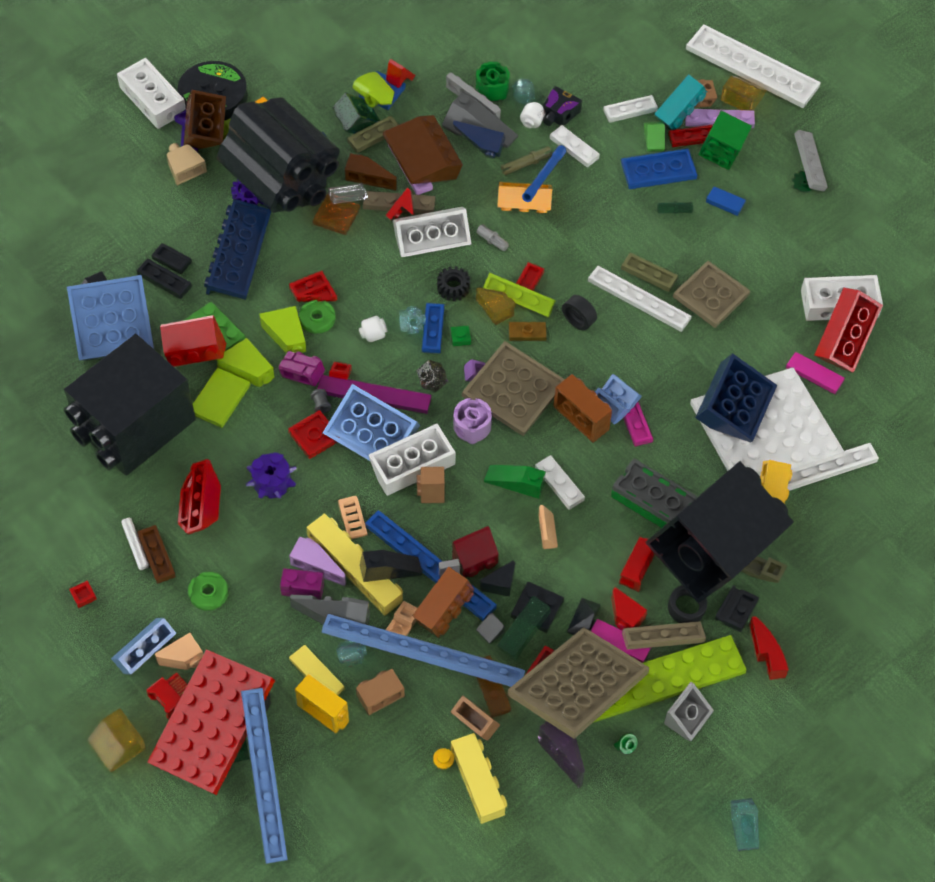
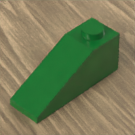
[484,465,546,499]

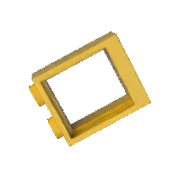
[295,674,349,734]

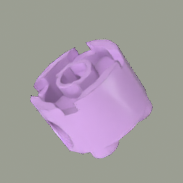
[453,398,492,444]

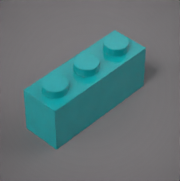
[655,74,707,130]

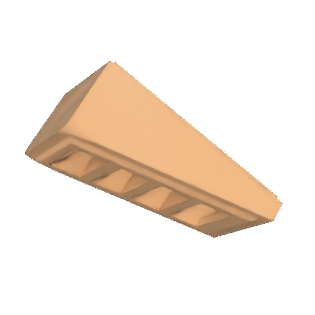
[338,496,368,540]

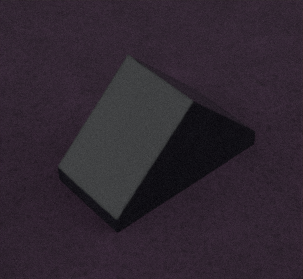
[480,560,516,597]

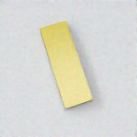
[289,645,345,695]

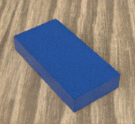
[706,187,746,216]

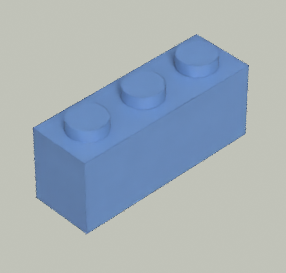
[111,618,176,675]

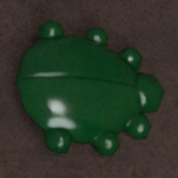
[792,171,812,192]

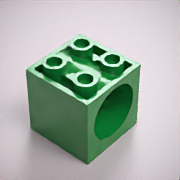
[698,110,752,170]

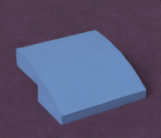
[595,374,642,424]

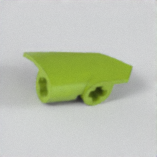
[353,72,394,107]

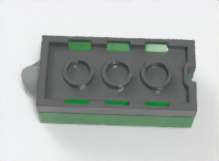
[611,458,697,528]

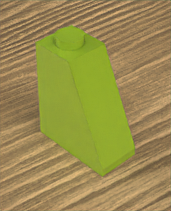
[259,306,307,353]
[216,338,275,387]

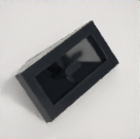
[567,598,601,635]

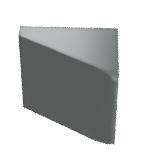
[476,613,505,644]

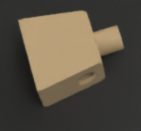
[166,143,207,185]

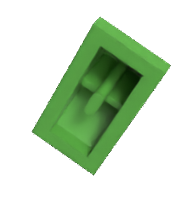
[644,122,665,152]

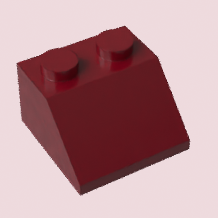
[452,526,499,578]

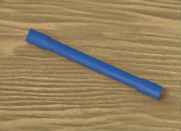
[522,145,566,202]

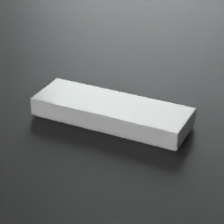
[604,95,658,123]

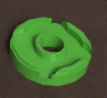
[299,300,336,334]
[188,572,228,610]

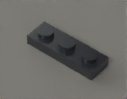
[136,258,192,299]

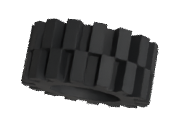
[437,266,470,301]

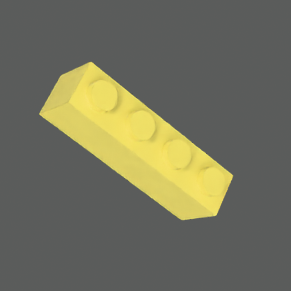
[451,733,507,824]

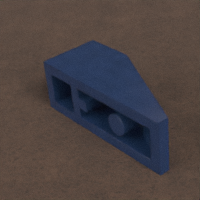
[453,120,505,158]

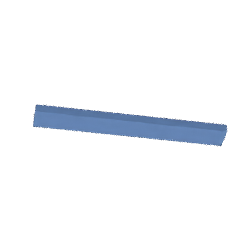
[241,688,288,864]

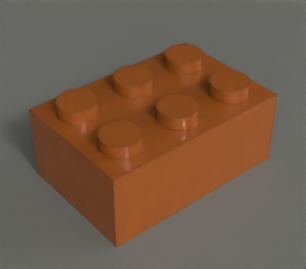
[554,374,612,443]
[412,567,474,638]

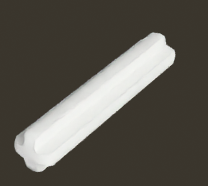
[121,517,149,570]

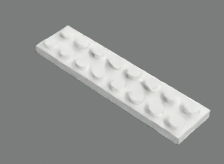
[686,24,821,108]

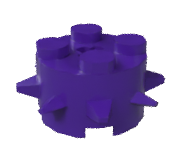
[246,452,297,499]

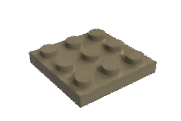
[673,261,750,328]

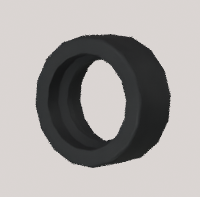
[562,295,597,330]
[668,585,708,623]

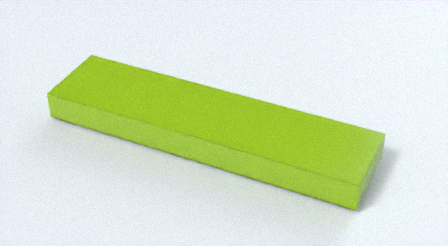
[483,272,556,317]

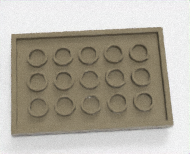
[507,627,649,739]

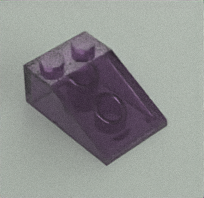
[538,721,585,788]

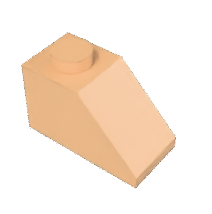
[155,633,203,670]

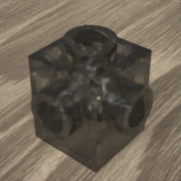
[416,360,448,392]

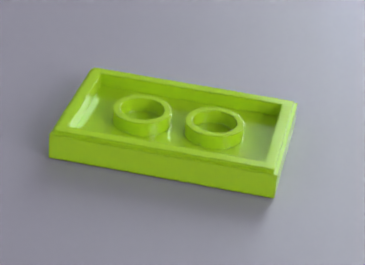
[193,367,251,428]

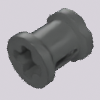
[310,389,331,413]

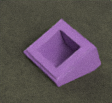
[464,359,486,381]

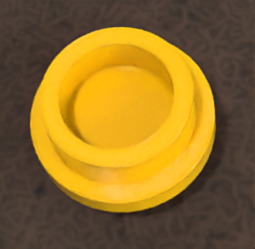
[433,748,454,769]

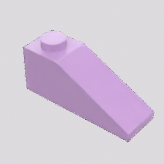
[289,537,346,586]

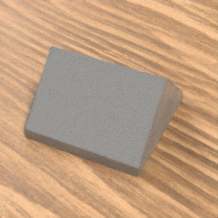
[664,682,714,741]

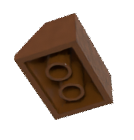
[184,90,226,149]

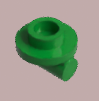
[614,732,638,754]

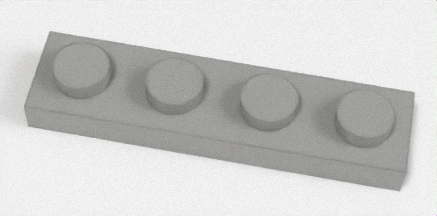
[446,73,501,119]
[794,130,828,192]

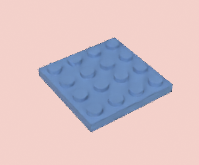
[67,275,154,361]

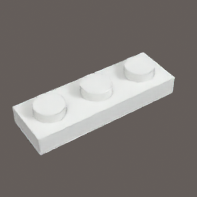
[550,125,600,168]
[535,455,585,510]

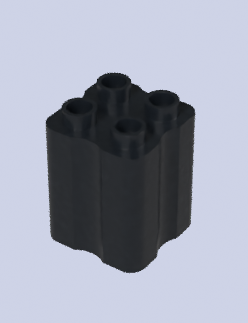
[217,97,340,213]

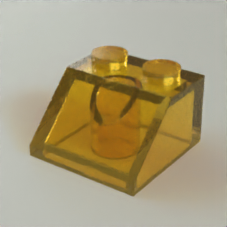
[721,75,767,111]
[88,708,146,772]

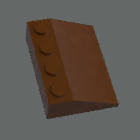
[383,115,463,184]

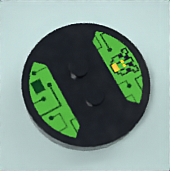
[178,61,248,120]

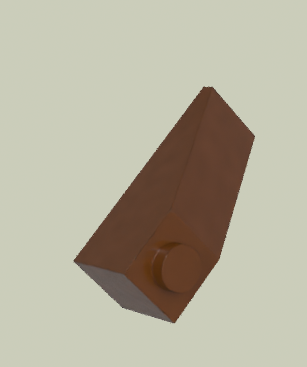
[345,153,397,191]

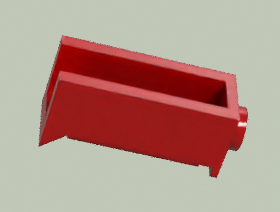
[619,537,655,592]

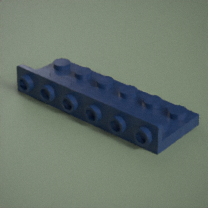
[204,199,271,300]

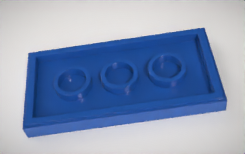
[621,148,698,189]

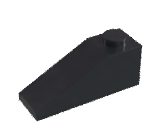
[359,550,423,582]

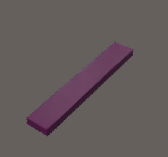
[317,375,432,414]

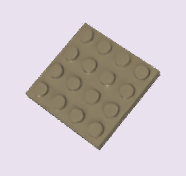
[461,341,565,437]

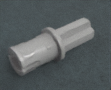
[476,224,509,251]

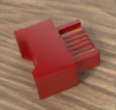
[146,672,188,719]

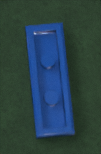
[422,303,444,354]

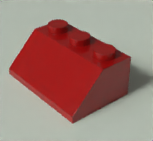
[160,315,227,367]

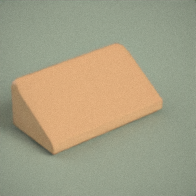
[538,505,558,549]

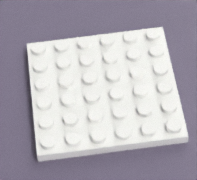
[690,368,844,476]

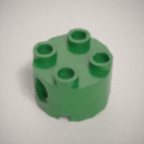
[476,61,510,101]

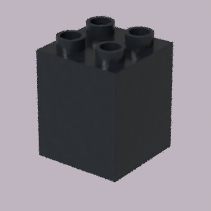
[63,333,196,476]
[645,461,794,603]

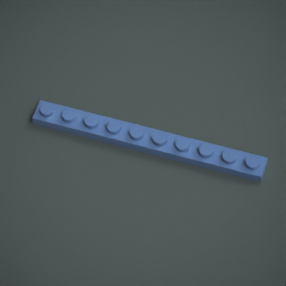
[322,614,525,687]

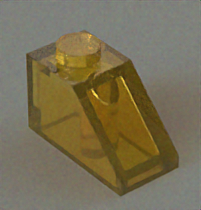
[476,287,515,325]

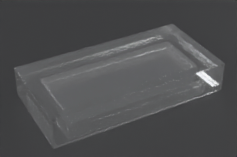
[328,183,368,204]

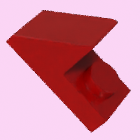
[386,59,416,88]
[385,187,414,221]

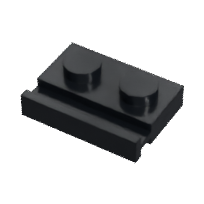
[715,585,759,632]

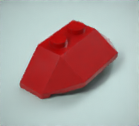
[178,459,221,534]

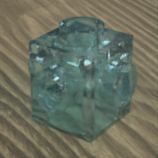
[399,306,426,334]

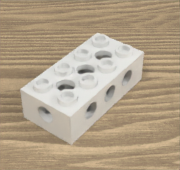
[117,58,186,129]
[801,275,883,321]

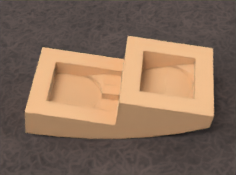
[386,601,417,636]

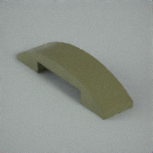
[741,556,787,583]

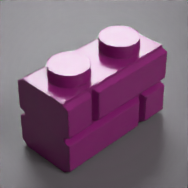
[279,351,325,387]
[280,568,324,600]

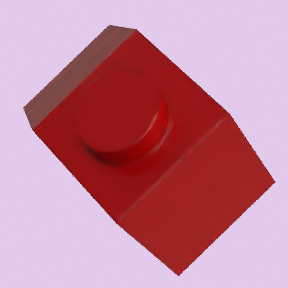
[611,587,647,631]

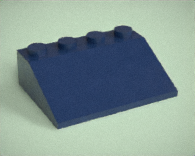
[695,353,777,443]

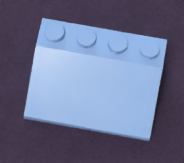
[323,384,420,462]

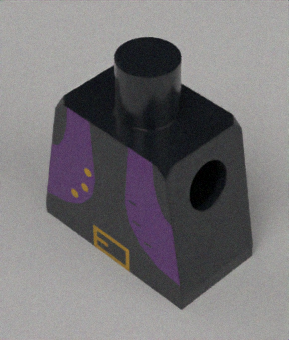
[543,86,582,126]

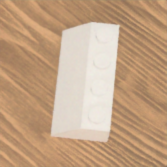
[393,207,471,257]
[369,424,456,496]

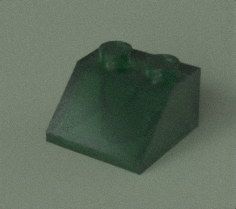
[333,93,380,134]

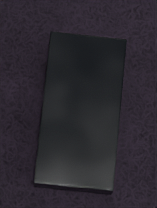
[151,243,192,274]

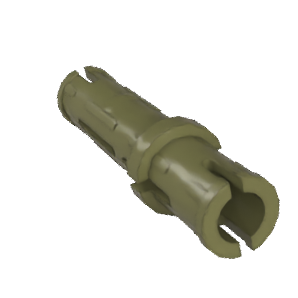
[501,146,552,176]

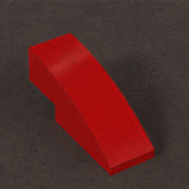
[749,616,789,680]

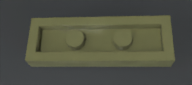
[347,116,399,153]
[621,253,678,292]

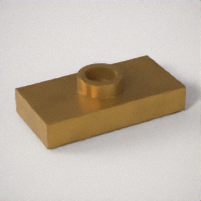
[509,322,546,341]

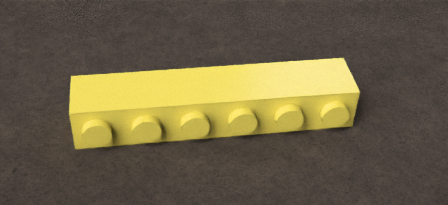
[306,513,403,616]

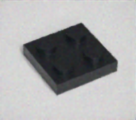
[511,582,564,633]

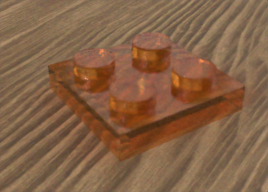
[313,194,360,235]

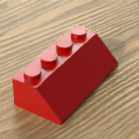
[814,287,883,373]

